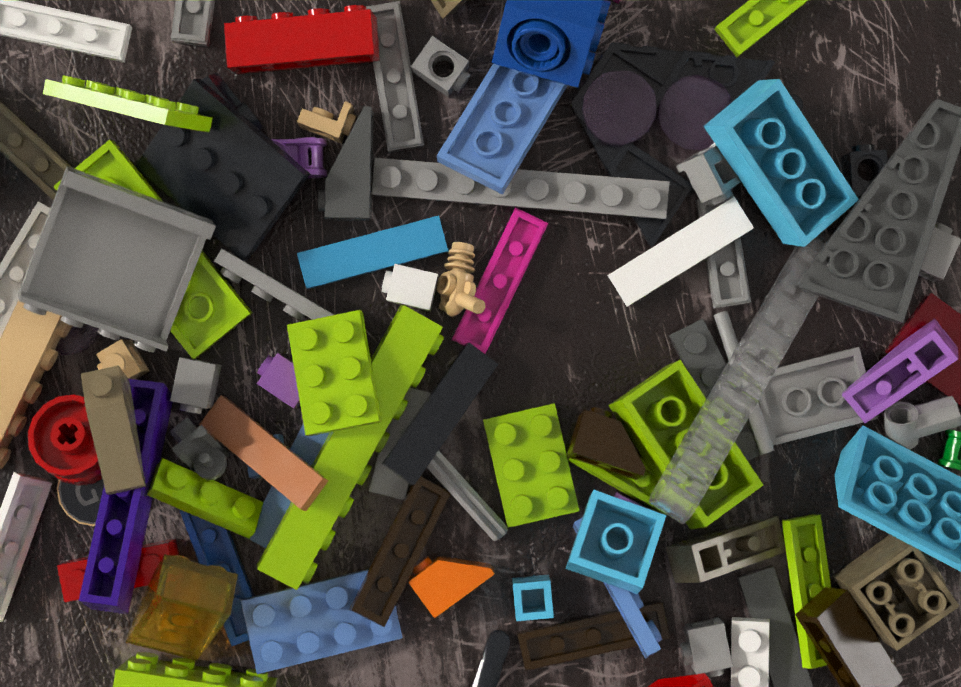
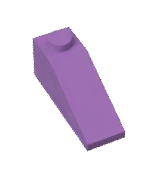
[842,318,958,423]

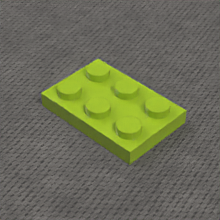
[287,310,382,436]
[483,403,579,528]

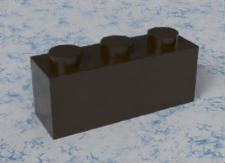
[795,587,903,687]

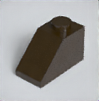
[566,407,646,480]

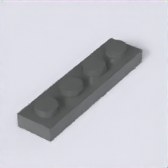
[668,319,760,461]

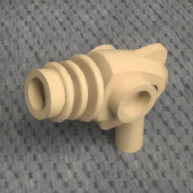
[436,242,485,317]

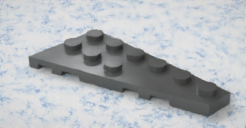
[794,99,961,324]

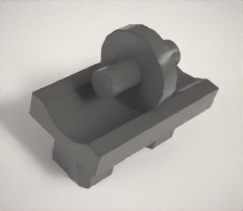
[170,418,230,480]

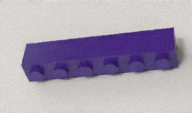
[79,379,173,614]

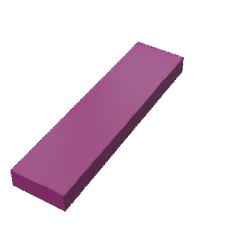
[452,207,548,354]

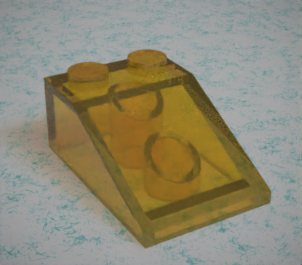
[126,554,238,661]

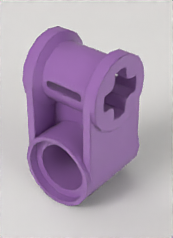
[271,137,327,178]

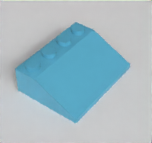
[834,425,961,572]

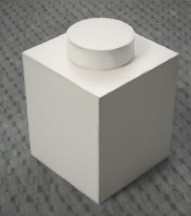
[381,264,439,312]

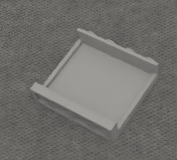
[18,166,216,352]

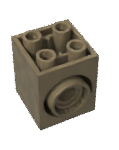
[832,535,959,651]

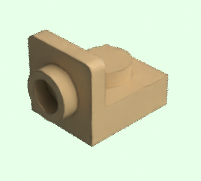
[297,101,358,144]

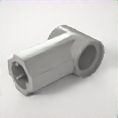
[884,395,961,450]

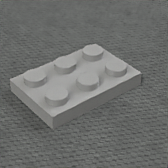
[750,347,878,446]

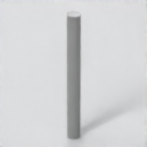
[714,311,775,455]

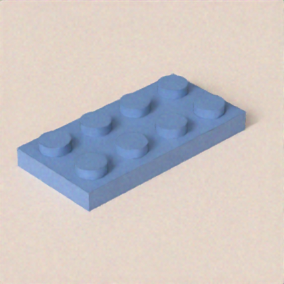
[437,64,568,195]
[241,568,403,674]

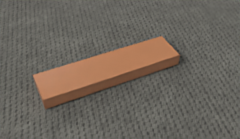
[199,395,328,511]

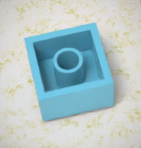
[565,490,666,594]

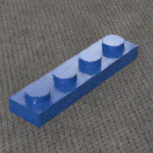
[179,509,255,646]

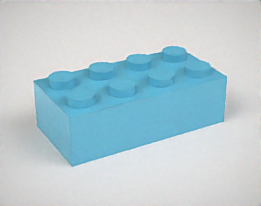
[703,79,859,247]

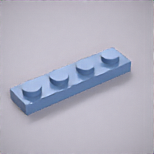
[573,517,663,659]

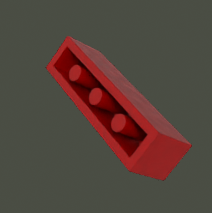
[224,5,380,74]

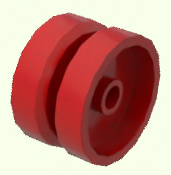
[28,394,102,486]

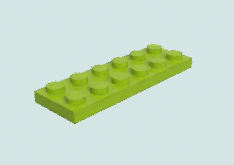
[54,139,253,359]

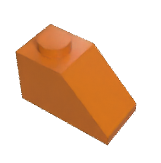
[408,556,495,618]

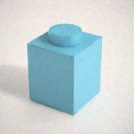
[512,575,554,621]

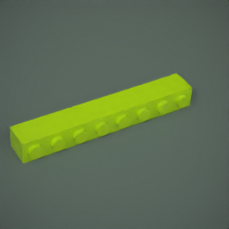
[257,305,444,590]

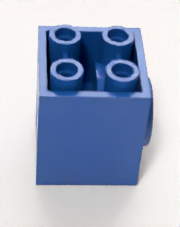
[492,0,611,88]

